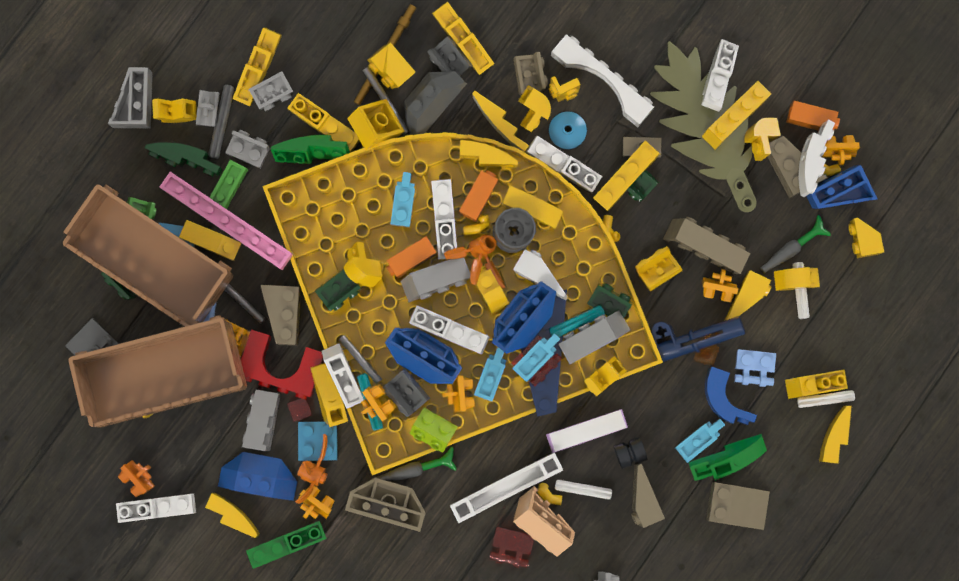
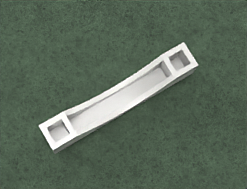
[551,34,654,128]
[450,453,563,523]

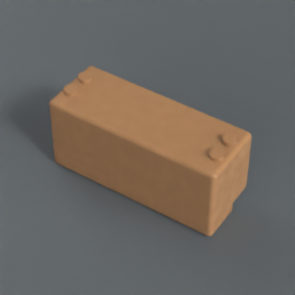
[63,185,233,327]
[69,316,247,428]

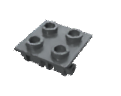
[65,318,119,355]

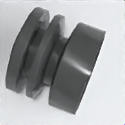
[493,208,536,253]

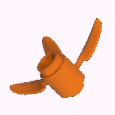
[444,234,505,289]
[295,434,328,504]

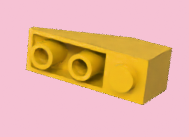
[310,363,348,427]
[785,370,848,399]

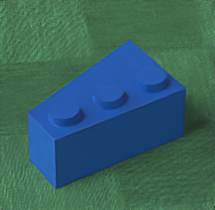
[806,165,877,209]

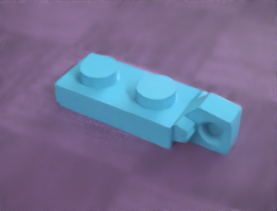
[390,172,415,227]
[512,333,560,382]
[474,348,506,402]
[675,419,725,463]

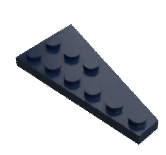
[521,289,567,417]

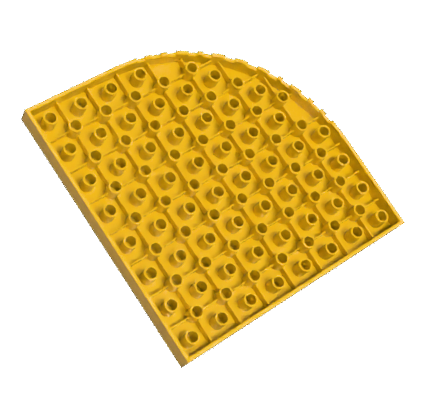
[263,132,663,475]

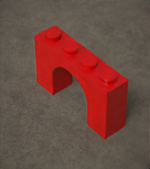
[241,330,324,400]

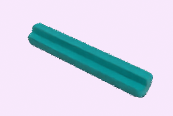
[549,306,605,337]
[357,374,383,431]

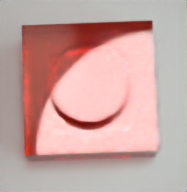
[287,399,312,422]

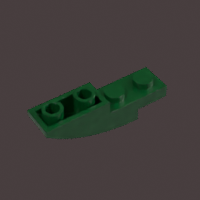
[145,142,223,177]

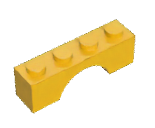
[702,81,771,150]
[593,140,661,211]

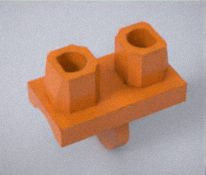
[118,460,155,497]

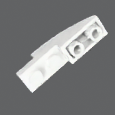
[701,39,739,112]
[798,119,835,197]
[526,136,602,193]
[431,179,457,259]
[409,306,490,355]
[116,494,196,523]

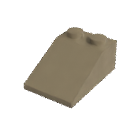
[631,463,665,528]
[706,482,770,530]

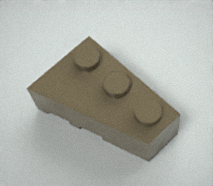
[767,136,827,198]
[261,285,301,346]

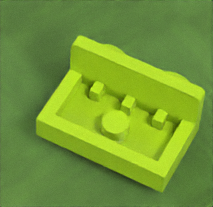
[410,407,458,452]

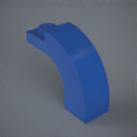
[705,367,757,425]

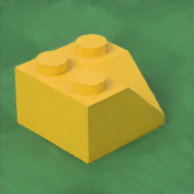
[367,43,415,89]
[347,99,404,150]

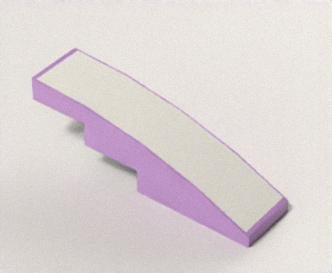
[546,409,628,453]

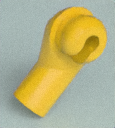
[823,164,841,177]
[463,215,491,235]
[602,215,620,242]
[537,483,562,505]

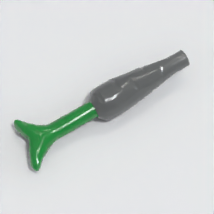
[760,215,831,274]
[376,446,456,481]

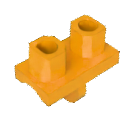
[822,135,860,166]
[702,269,738,302]
[442,376,475,412]
[361,384,396,422]
[298,486,334,519]

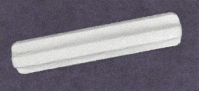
[793,262,809,319]
[797,390,855,408]
[555,480,612,499]

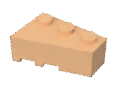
[513,486,575,556]

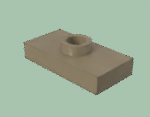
[623,137,661,158]

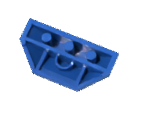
[492,281,556,354]
[385,328,462,384]
[218,452,298,501]

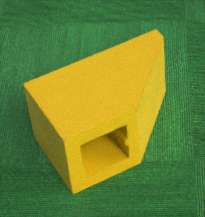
[848,218,884,258]

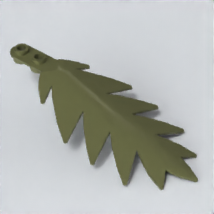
[650,41,756,212]

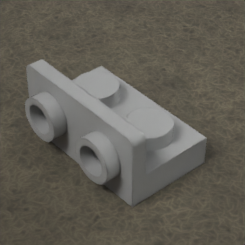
[249,71,294,111]
[225,130,270,169]

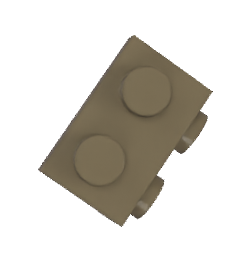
[513,52,547,95]

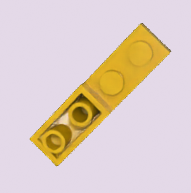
[287,93,360,153]

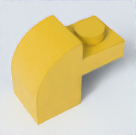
[518,85,551,132]
[152,98,197,123]
[744,118,781,161]
[343,241,382,287]
[774,267,820,291]
[477,269,509,314]
[584,356,627,396]

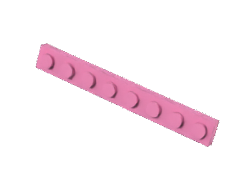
[160,172,293,270]

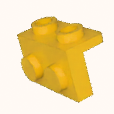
[549,76,581,102]
[635,246,682,291]

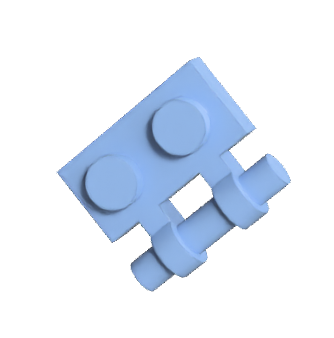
[734,349,776,387]

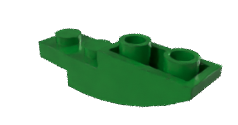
[271,135,350,164]
[688,434,767,481]
[246,521,326,569]

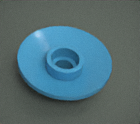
[549,112,587,149]

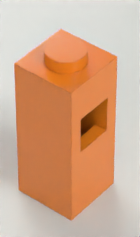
[786,101,840,131]
[459,170,498,222]
[386,236,437,279]

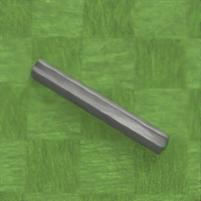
[208,85,234,159]

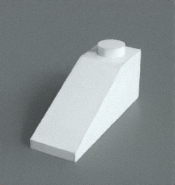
[513,249,568,301]
[321,344,363,409]

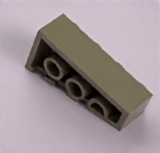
[663,217,750,274]

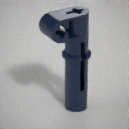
[652,316,746,362]

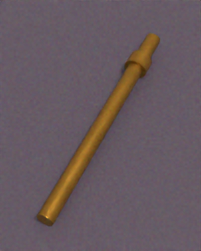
[354,4,416,105]

